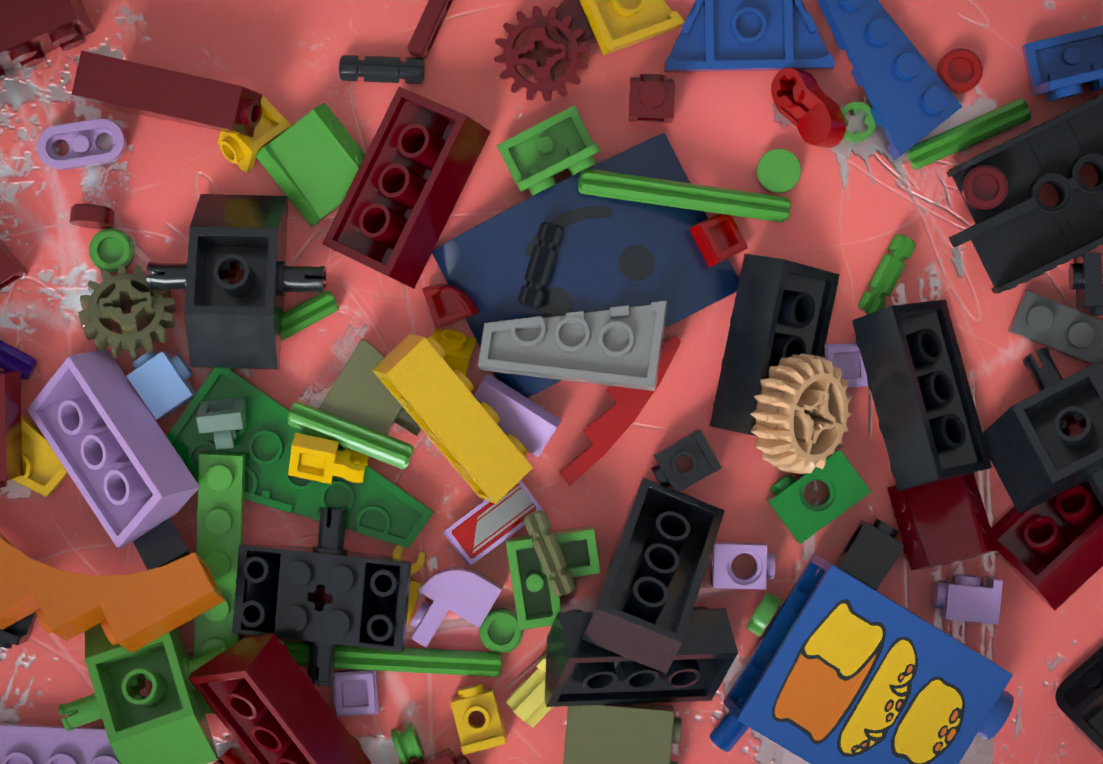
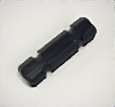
[339,55,425,84]
[518,222,565,309]

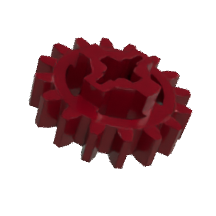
[494,6,590,102]

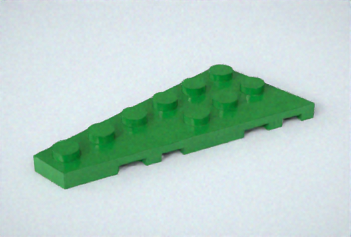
[166,368,435,548]

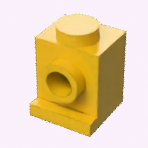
[450,683,507,755]

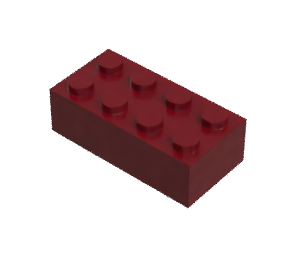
[0,0,95,81]

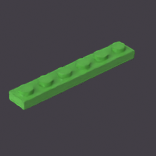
[194,451,246,714]

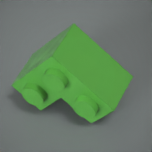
[506,525,601,630]

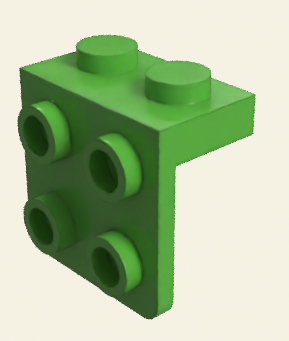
[496,105,601,196]

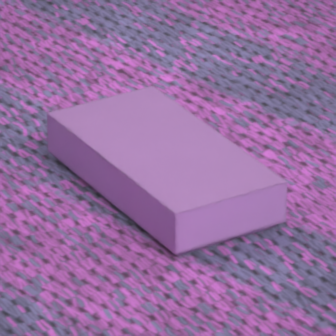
[474,373,562,457]

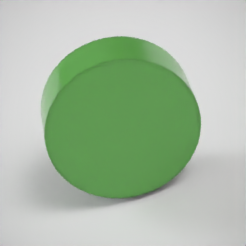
[756,149,801,194]
[89,228,135,273]
[746,592,783,637]
[479,608,523,653]

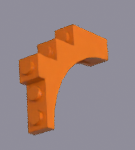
[0,532,225,653]

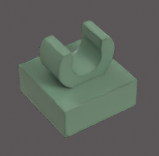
[196,397,247,450]

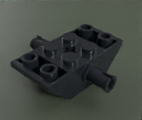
[146,194,327,370]
[983,348,1103,514]
[232,507,411,686]

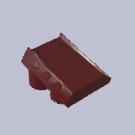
[887,473,998,571]

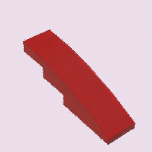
[559,335,681,486]

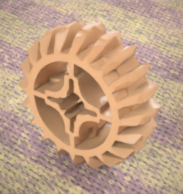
[750,354,853,474]

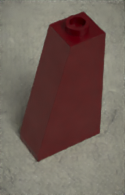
[71,51,263,138]

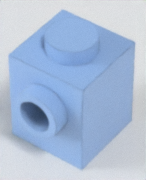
[126,349,197,420]

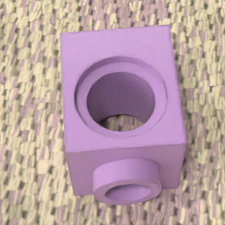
[711,541,775,590]

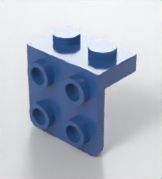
[1022,26,1103,102]

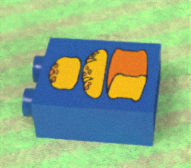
[723,553,1014,764]

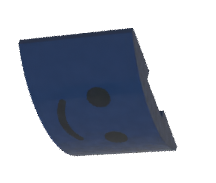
[432,133,739,398]

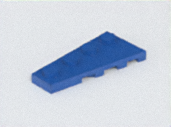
[817,0,962,161]

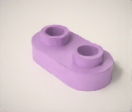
[37,119,127,170]

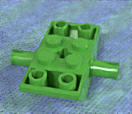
[58,623,228,764]

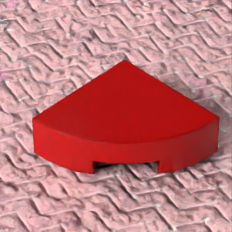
[422,284,479,329]

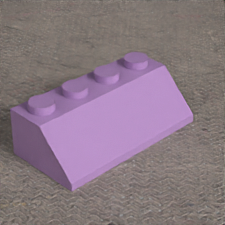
[27,349,200,549]

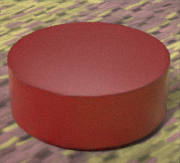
[937,48,983,94]

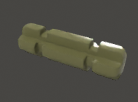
[524,510,576,597]

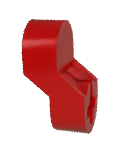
[771,68,846,148]

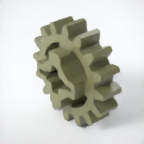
[78,265,176,359]

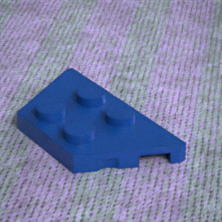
[664,0,835,72]

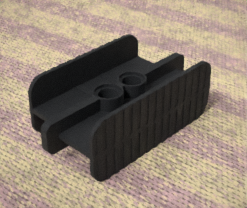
[946,94,1103,294]

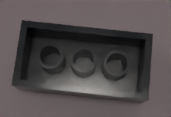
[582,478,725,674]

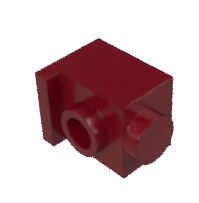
[628,74,675,123]

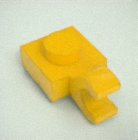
[288,433,369,484]

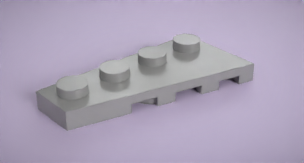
[478,301,668,391]

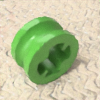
[841,102,876,143]
[391,722,425,764]

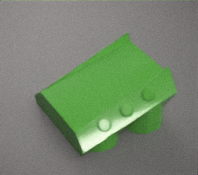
[256,103,365,227]

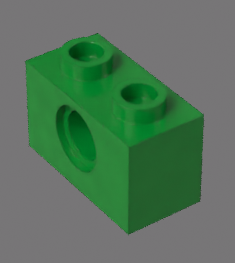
[765,448,871,544]

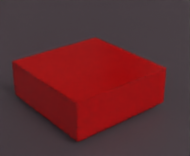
[689,214,748,268]

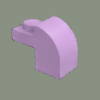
[410,567,503,647]

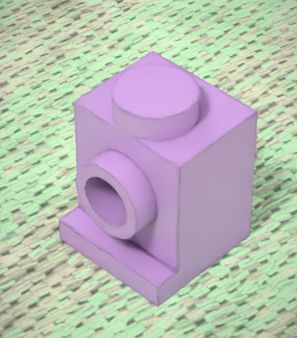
[933,574,1003,625]

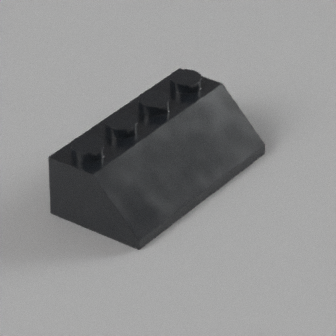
[709,253,840,436]
[852,299,992,491]
[544,606,738,707]

